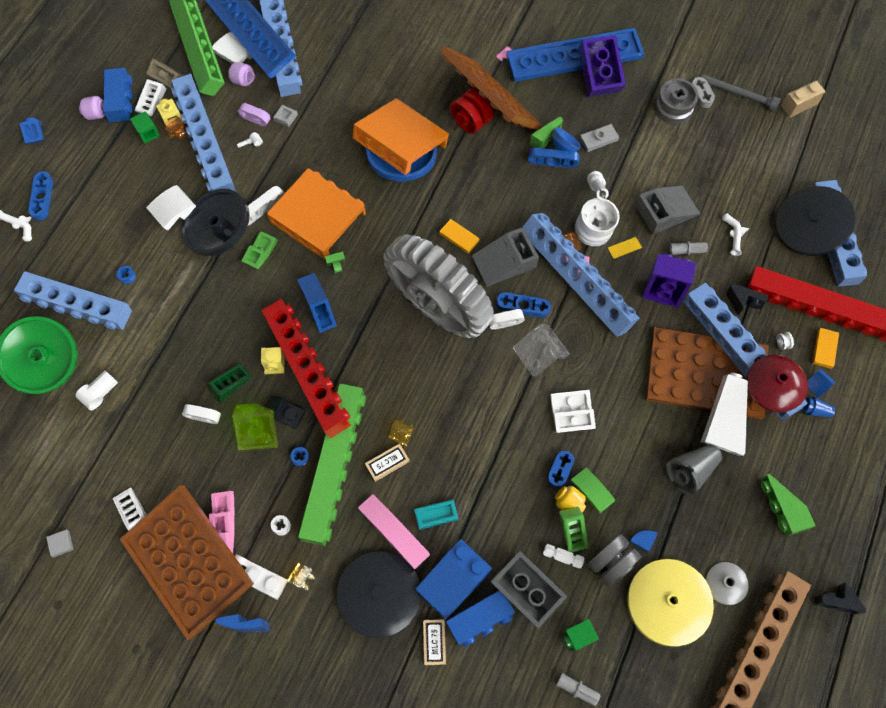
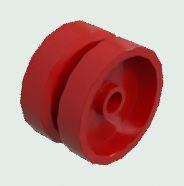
[450,88,494,134]

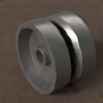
[655,78,699,124]
[587,534,642,588]

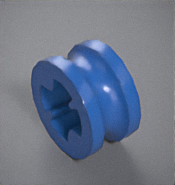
[116,266,136,284]
[291,447,309,466]

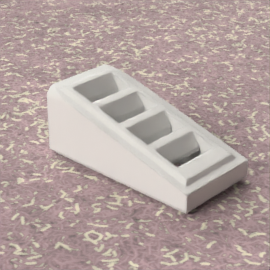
[135,79,166,117]
[113,488,146,531]

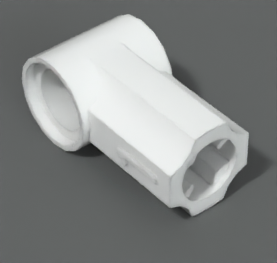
[76,371,118,410]

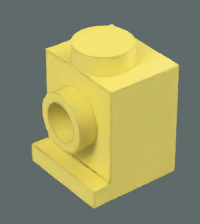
[156,99,183,129]
[261,347,285,374]

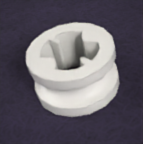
[776,332,794,350]
[271,515,291,536]

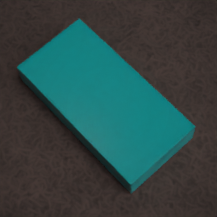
[414,500,458,530]

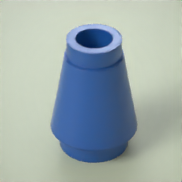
[802,397,835,418]

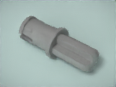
[670,241,708,256]
[556,673,600,706]

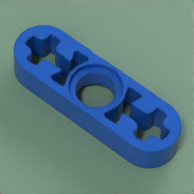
[528,148,580,168]
[28,171,53,221]
[497,292,551,318]

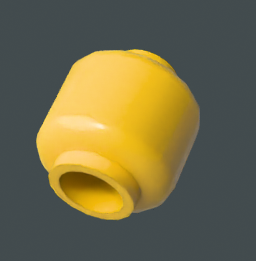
[555,486,586,512]

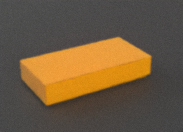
[439,219,479,254]
[812,328,839,369]

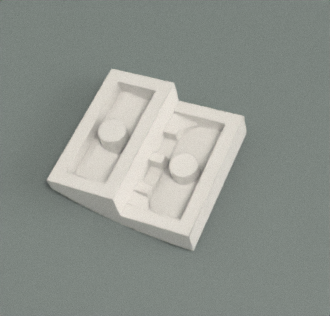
[212,32,252,64]
[146,185,196,230]
[550,390,596,433]

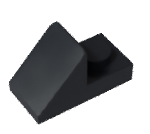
[726,283,769,315]
[262,396,305,429]
[814,583,866,615]

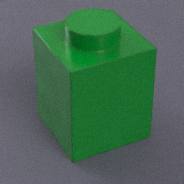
[130,111,160,144]
[563,619,599,652]

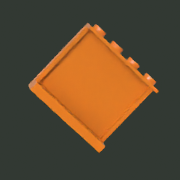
[353,98,449,175]
[267,168,366,260]

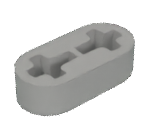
[692,77,715,108]

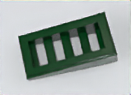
[208,363,252,403]

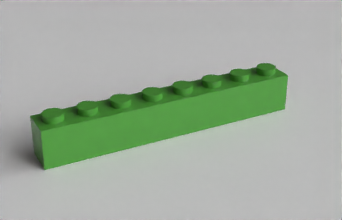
[169,0,224,96]
[298,384,366,546]

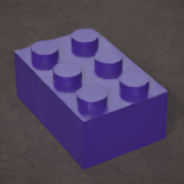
[578,35,626,97]
[642,253,697,308]

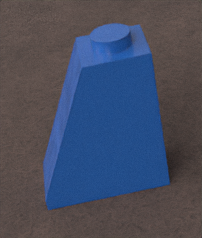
[297,273,337,333]

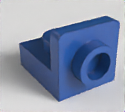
[20,118,45,145]

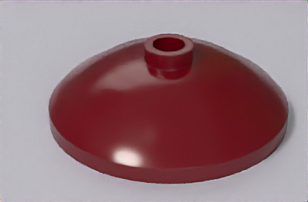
[746,355,808,413]

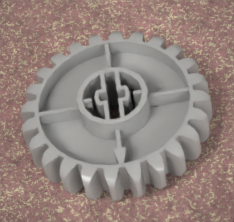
[383,234,494,338]

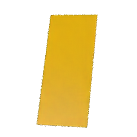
[608,237,642,259]

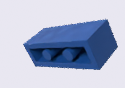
[104,68,133,122]
[446,591,515,647]

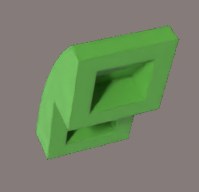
[242,231,278,269]
[571,468,615,513]

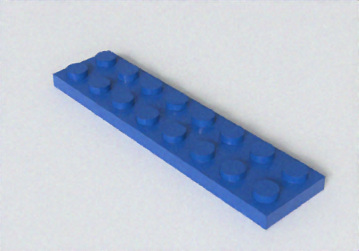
[205,0,296,79]
[506,28,644,82]

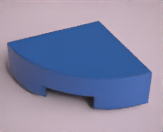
[629,530,658,552]

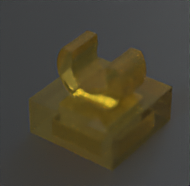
[389,420,414,446]
[287,563,316,590]

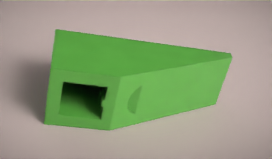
[760,474,815,537]

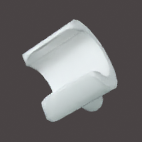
[237,133,263,148]

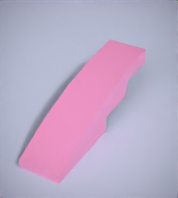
[209,491,234,553]
[358,494,430,569]

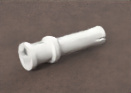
[587,171,609,200]

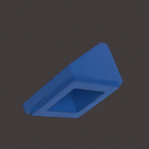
[807,369,835,397]

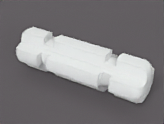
[543,544,584,569]

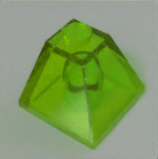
[232,403,278,450]

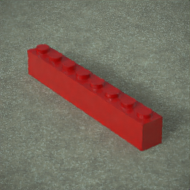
[746,266,886,342]

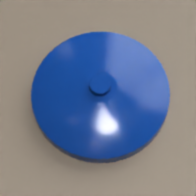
[366,146,437,182]

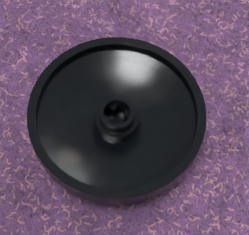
[776,186,855,256]
[182,189,250,256]
[337,551,421,638]

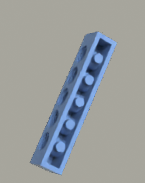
[813,180,867,287]
[14,271,132,330]

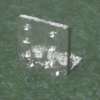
[513,324,570,377]

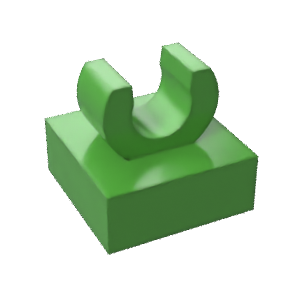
[325,252,345,273]

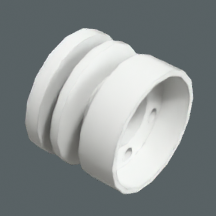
[575,198,620,246]

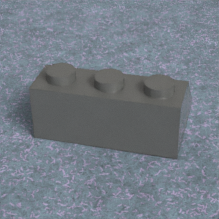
[491,551,568,629]

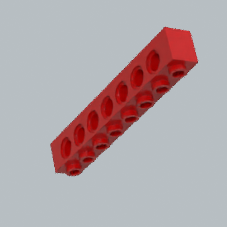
[262,299,351,438]

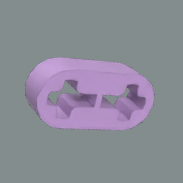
[238,103,271,126]

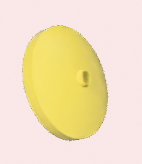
[627,559,713,647]

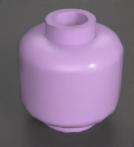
[228,62,254,87]
[79,96,105,120]

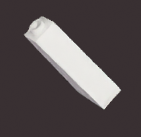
[701,373,748,456]

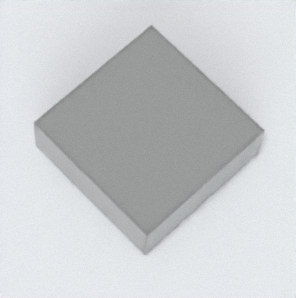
[273,105,298,127]
[46,529,74,558]

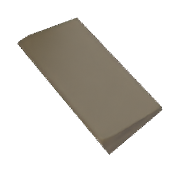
[146,58,185,88]

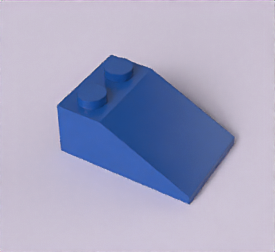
[416,539,492,620]

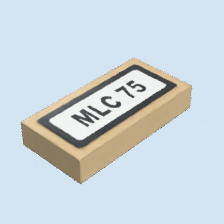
[365,444,410,482]
[423,620,446,665]

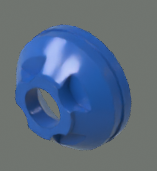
[552,128,581,152]

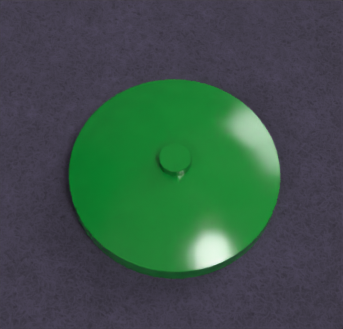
[0,316,78,394]

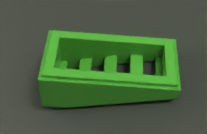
[530,117,563,149]
[559,506,589,553]

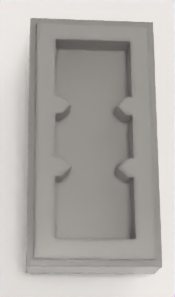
[580,124,619,152]

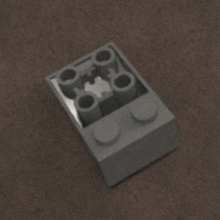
[635,186,700,234]
[472,227,539,287]

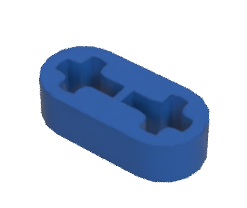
[548,451,574,488]

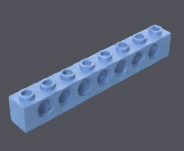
[260,0,303,97]
[171,74,236,192]
[523,213,640,337]
[683,283,808,422]

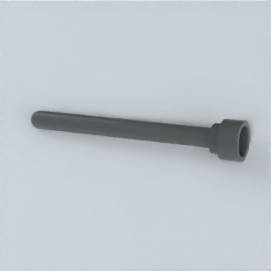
[700,75,781,112]

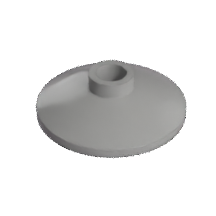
[706,562,748,605]

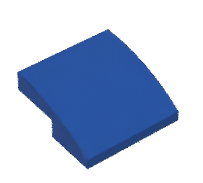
[216,614,270,633]

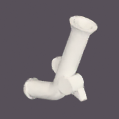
[0,210,32,242]
[722,213,749,256]

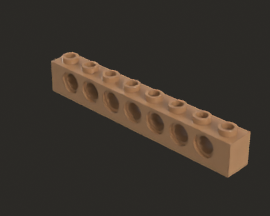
[710,571,811,708]

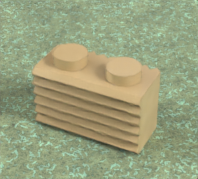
[781,81,825,117]

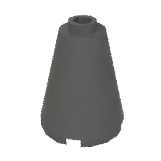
[666,445,722,495]

